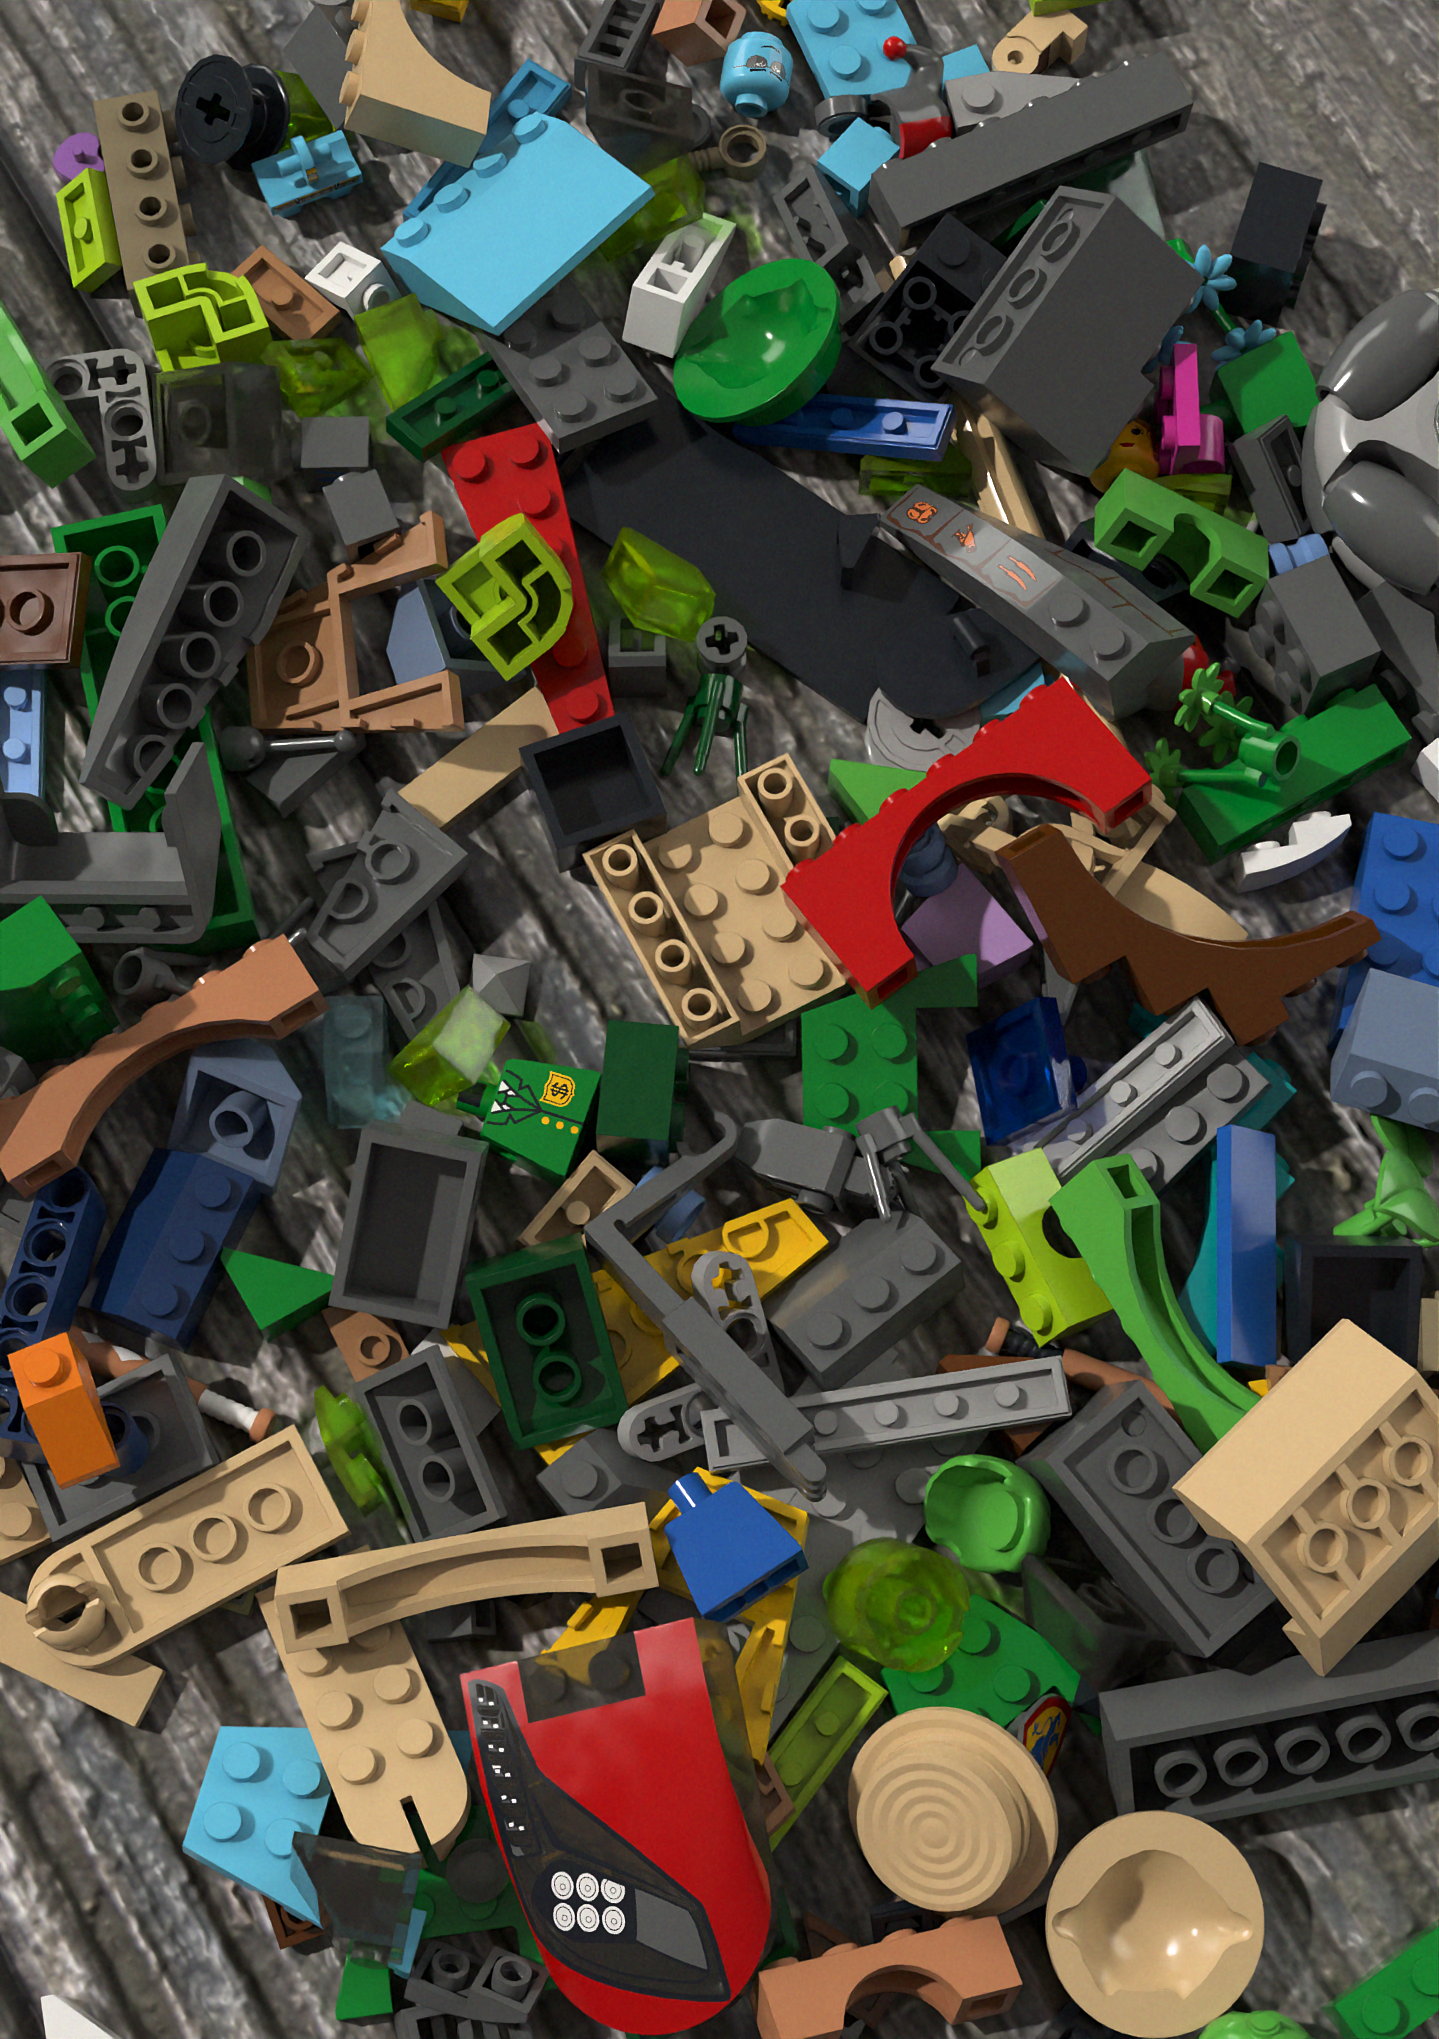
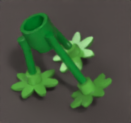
[1144,662,1301,809]

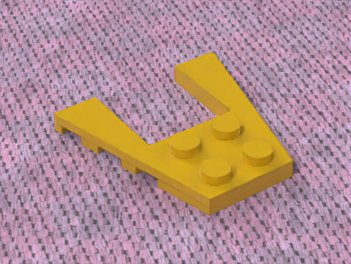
[536,1467,810,1766]

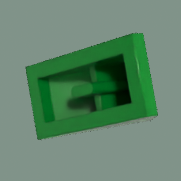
[220,1247,334,1343]

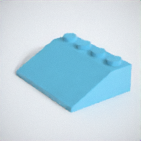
[380,112,656,336]

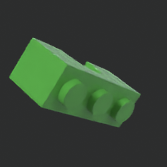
[1094,468,1270,619]

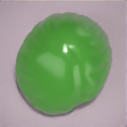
[923,1454,1051,1574]

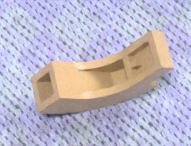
[1093,857,1248,940]

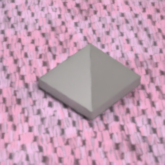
[465,954,531,1019]

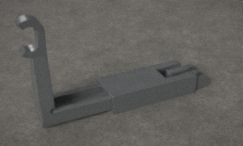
[583,1111,827,1502]

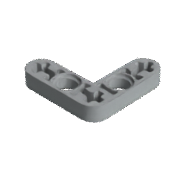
[38,349,161,503]
[617,1250,785,1462]

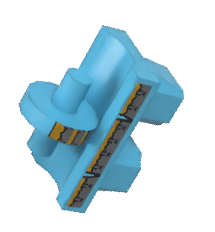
[251,130,363,218]

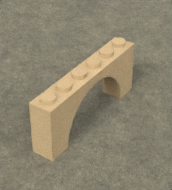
[339,0,491,168]

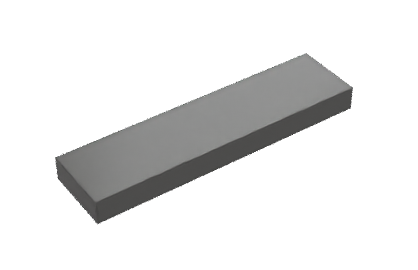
[1020,995,1235,1187]

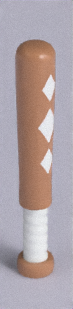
[68,1324,277,1443]

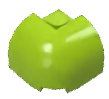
[132,262,275,404]
[435,513,573,682]

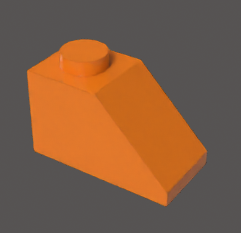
[7,1332,121,1490]

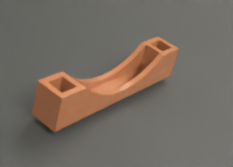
[0,933,331,1198]

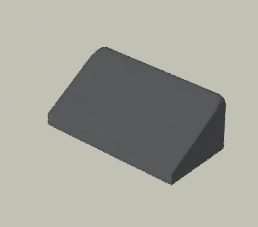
[1228,414,1312,544]
[245,733,367,820]

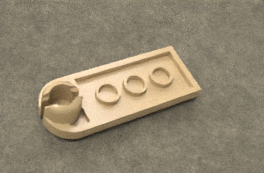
[25,1424,352,1669]
[255,1544,471,1869]

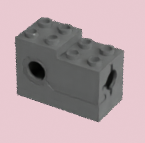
[930,185,1205,478]
[1015,1379,1277,1658]

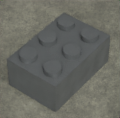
[328,1118,490,1330]

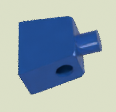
[663,1472,809,1633]

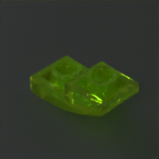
[314,1385,383,1518]

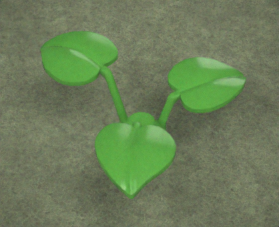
[1333,1113,1439,1249]

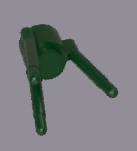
[660,673,749,796]

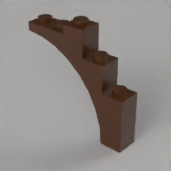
[994,823,1382,1048]

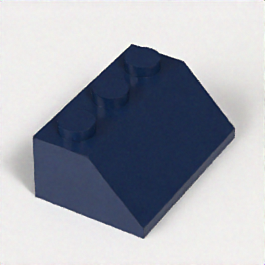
[78,1147,262,1354]

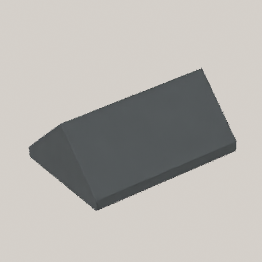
[352,1344,508,1543]

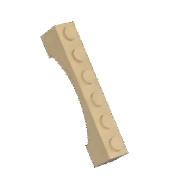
[274,1502,659,1654]

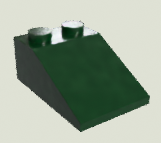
[465,1232,629,1452]

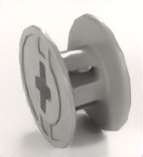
[865,687,981,772]

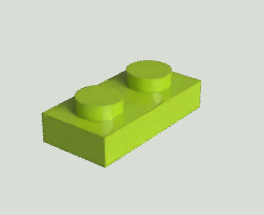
[56,167,123,293]

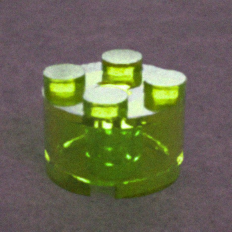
[823,1536,970,1672]

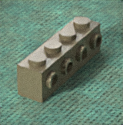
[93,90,202,317]

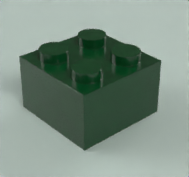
[596,1020,690,1170]

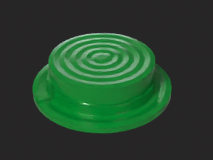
[673,258,842,427]

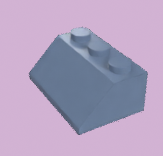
[1330,968,1439,1132]

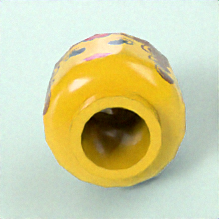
[1089,417,1160,493]

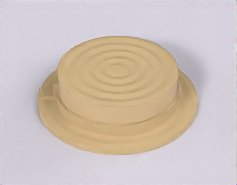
[848,1707,1058,1919]
[1045,1810,1264,2038]

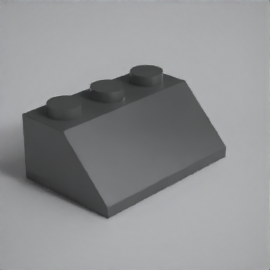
[761,1204,965,1392]

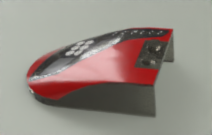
[460,1617,779,2035]

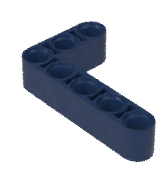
[0,1166,149,1477]

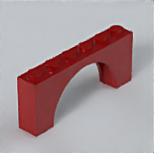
[780,676,1152,1010]

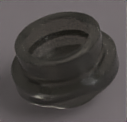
[446,1838,510,1903]

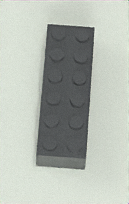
[1098,1629,1439,1823]

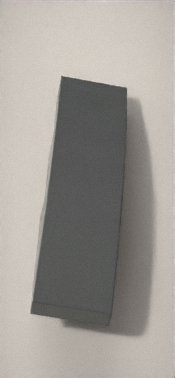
[773,163,894,379]

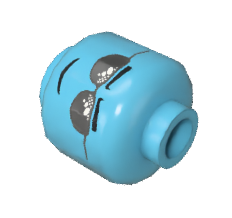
[719,31,793,118]

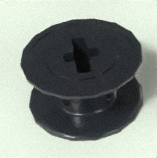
[175,54,290,173]

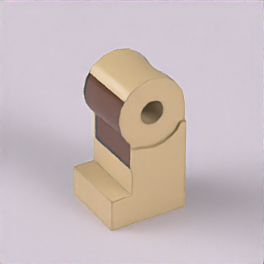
[991,9,1088,75]

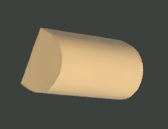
[515,1150,636,1249]

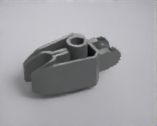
[733,1118,900,1216]

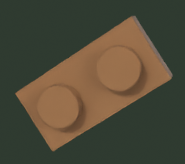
[230,244,342,357]

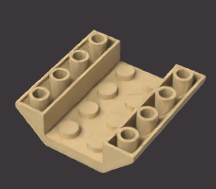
[582,753,852,1050]
[1172,1319,1439,1677]

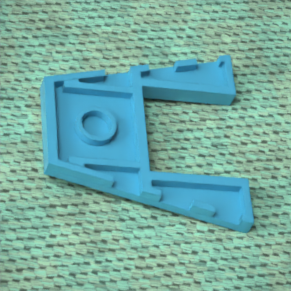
[182,1726,473,1979]

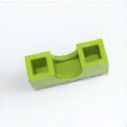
[962,1147,1115,1348]

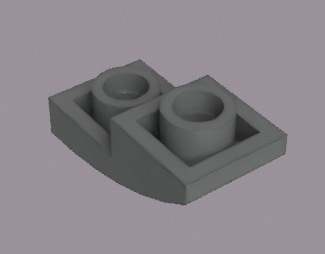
[404,1938,550,2023]

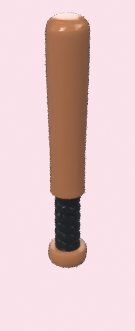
[985,1317,1185,1431]

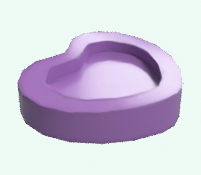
[53,132,106,183]

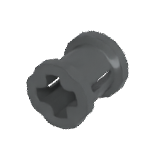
[697,616,747,680]

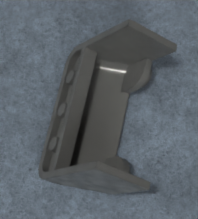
[0,742,222,944]

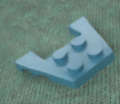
[785,0,990,104]

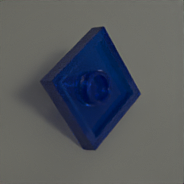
[965,996,1087,1146]

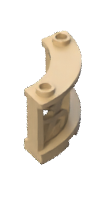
[937,784,1176,897]

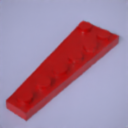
[441,423,616,734]

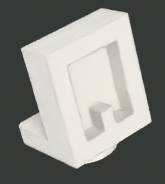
[304,241,402,334]

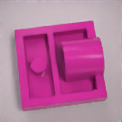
[1153,344,1225,495]

